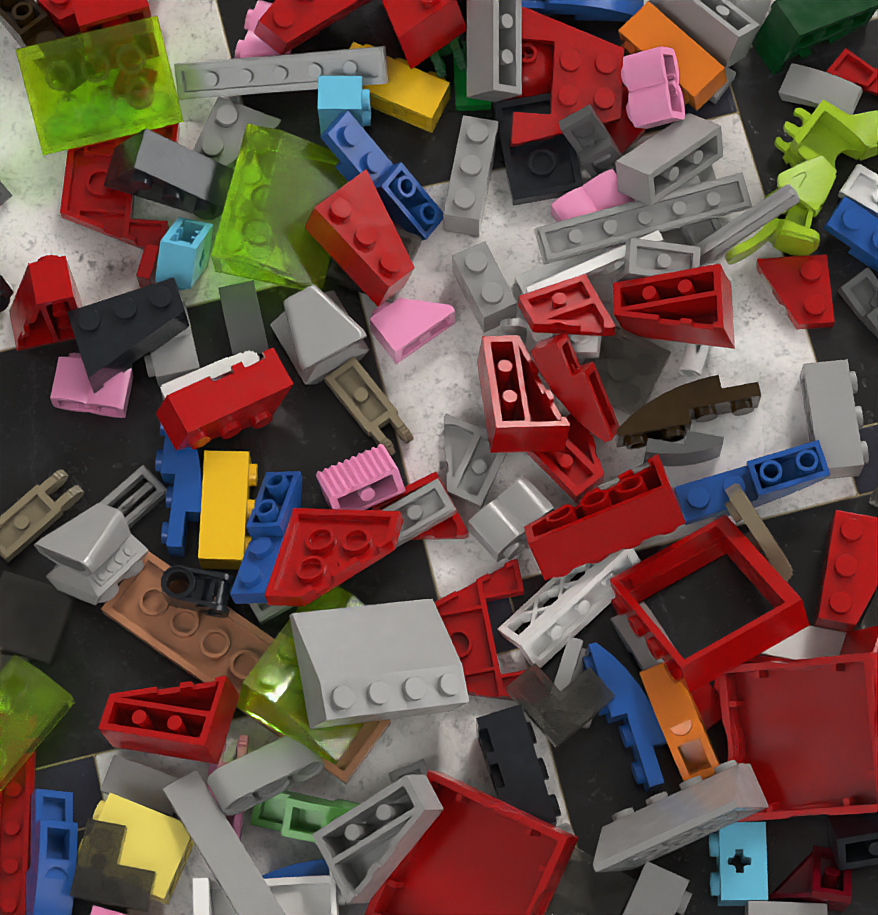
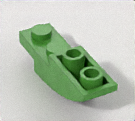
[250,790,361,843]

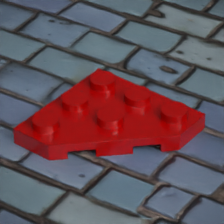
[264,508,403,607]

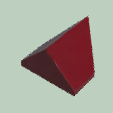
[768,845,852,912]

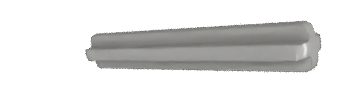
[695,184,800,267]

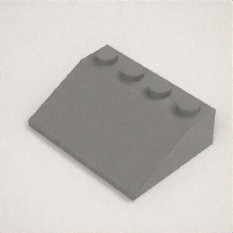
[289,598,469,729]
[593,760,769,873]

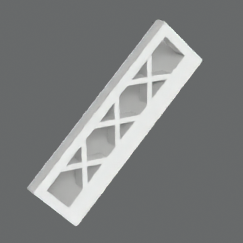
[514,230,663,295]
[497,548,641,668]

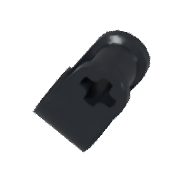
[161,565,236,618]

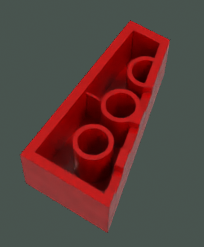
[524,454,686,580]

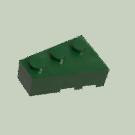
[752,0,878,76]

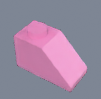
[369,298,455,364]

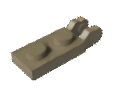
[324,357,414,456]
[0,469,84,564]
[725,483,793,582]

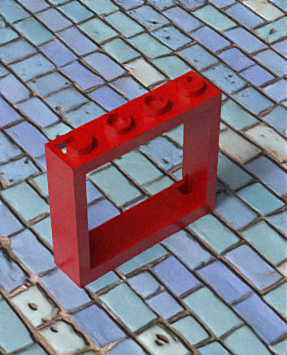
[609,514,810,693]

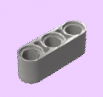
[207,730,325,816]

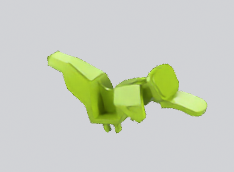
[724,99,878,265]

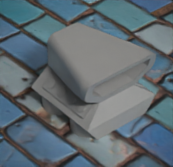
[270,285,369,384]
[34,503,148,605]

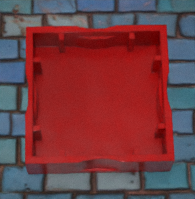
[718,652,878,822]
[364,770,579,915]

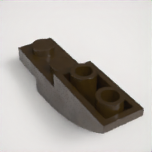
[0,0,96,93]
[615,375,761,450]

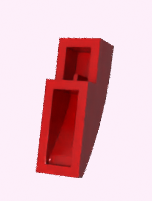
[530,332,620,442]

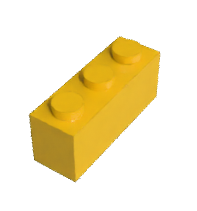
[350,42,450,133]
[198,450,258,569]

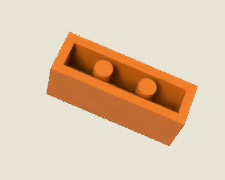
[618,1,727,111]

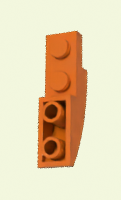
[639,661,721,781]

